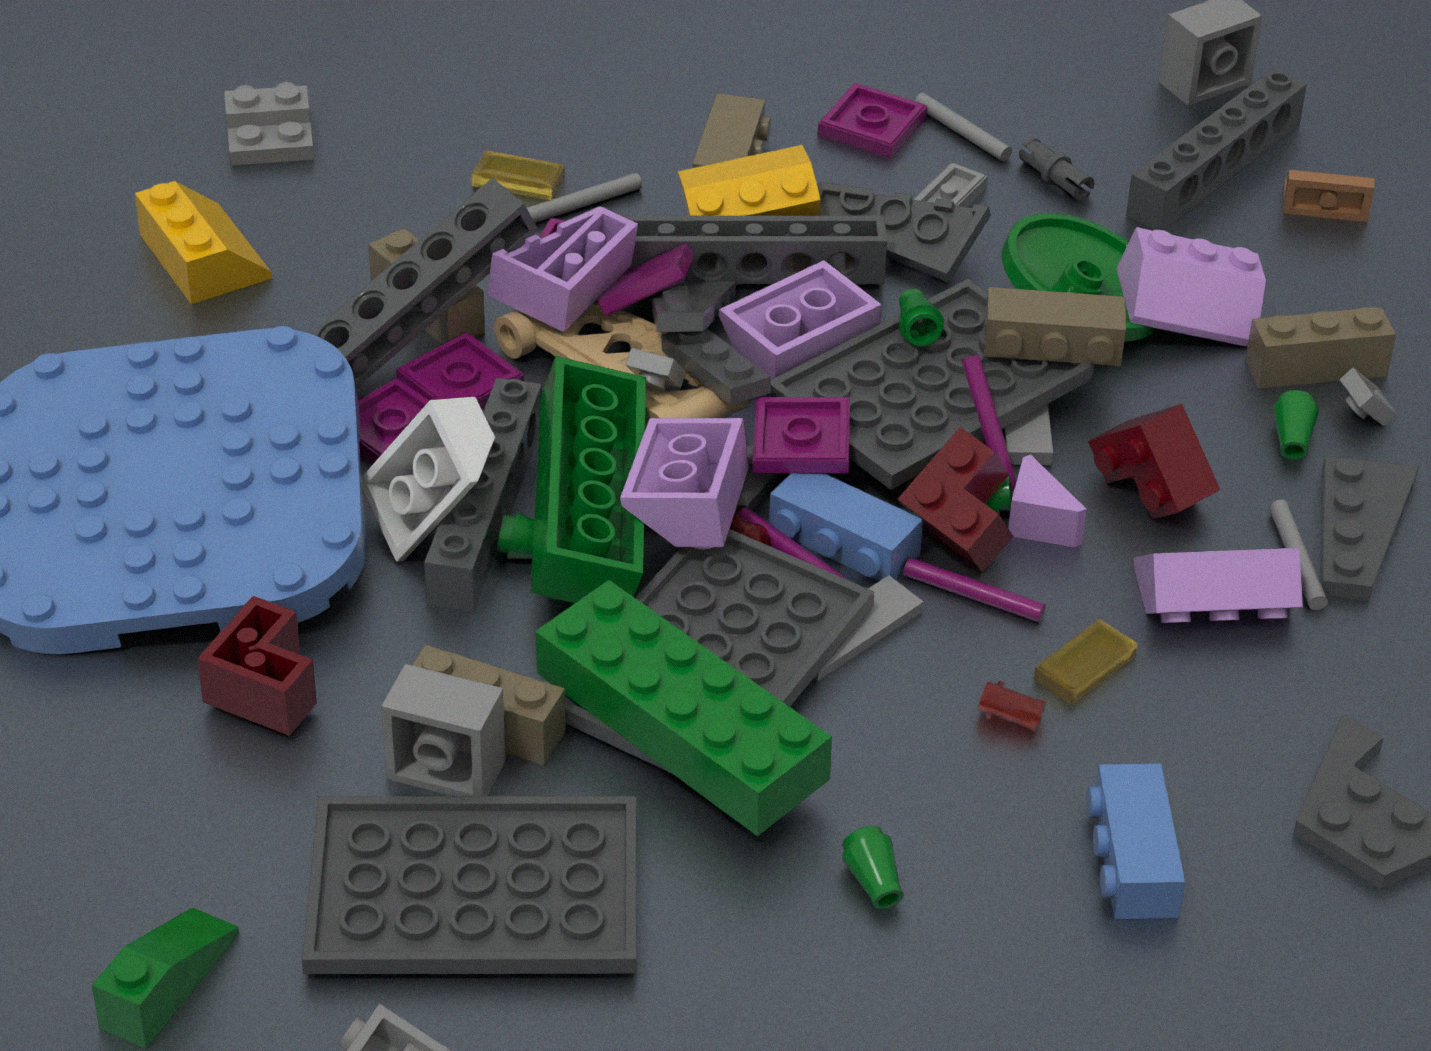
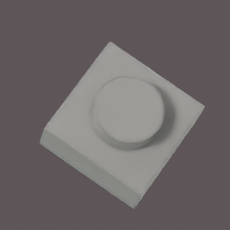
[626,348,686,391]
[1340,367,1397,426]

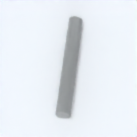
[915,93,1012,162]
[527,173,642,223]
[1269,500,1328,610]

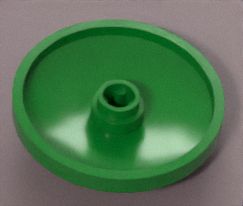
[1001,213,1157,342]

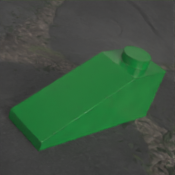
[92,907,239,1049]

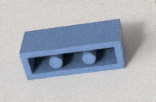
[769,473,923,582]
[1086,763,1185,919]

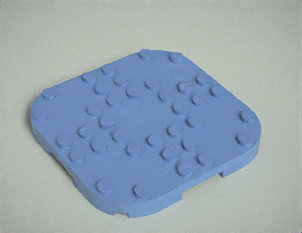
[0,326,367,654]

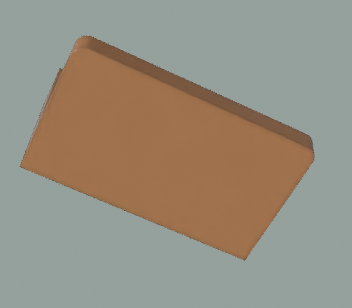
[1283,169,1374,222]

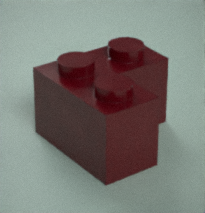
[1088,404,1220,519]
[898,427,1014,573]
[197,596,317,736]

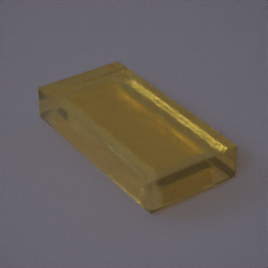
[472,150,565,200]
[1034,619,1138,705]

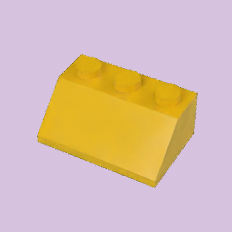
[678,145,821,216]
[135,181,272,304]

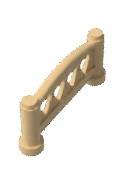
[494,297,753,429]

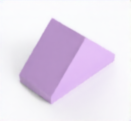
[1008,454,1087,547]

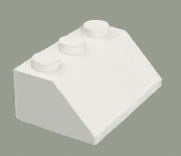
[361,397,495,562]

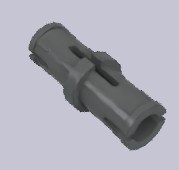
[1019,137,1095,201]

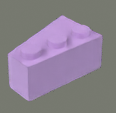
[487,206,638,332]

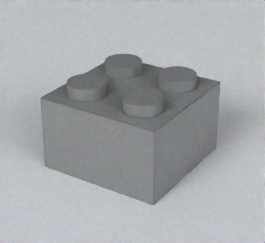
[1159,0,1262,106]
[381,664,506,796]

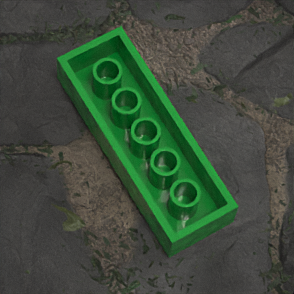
[531,356,646,603]
[535,580,832,836]

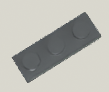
[661,328,771,405]

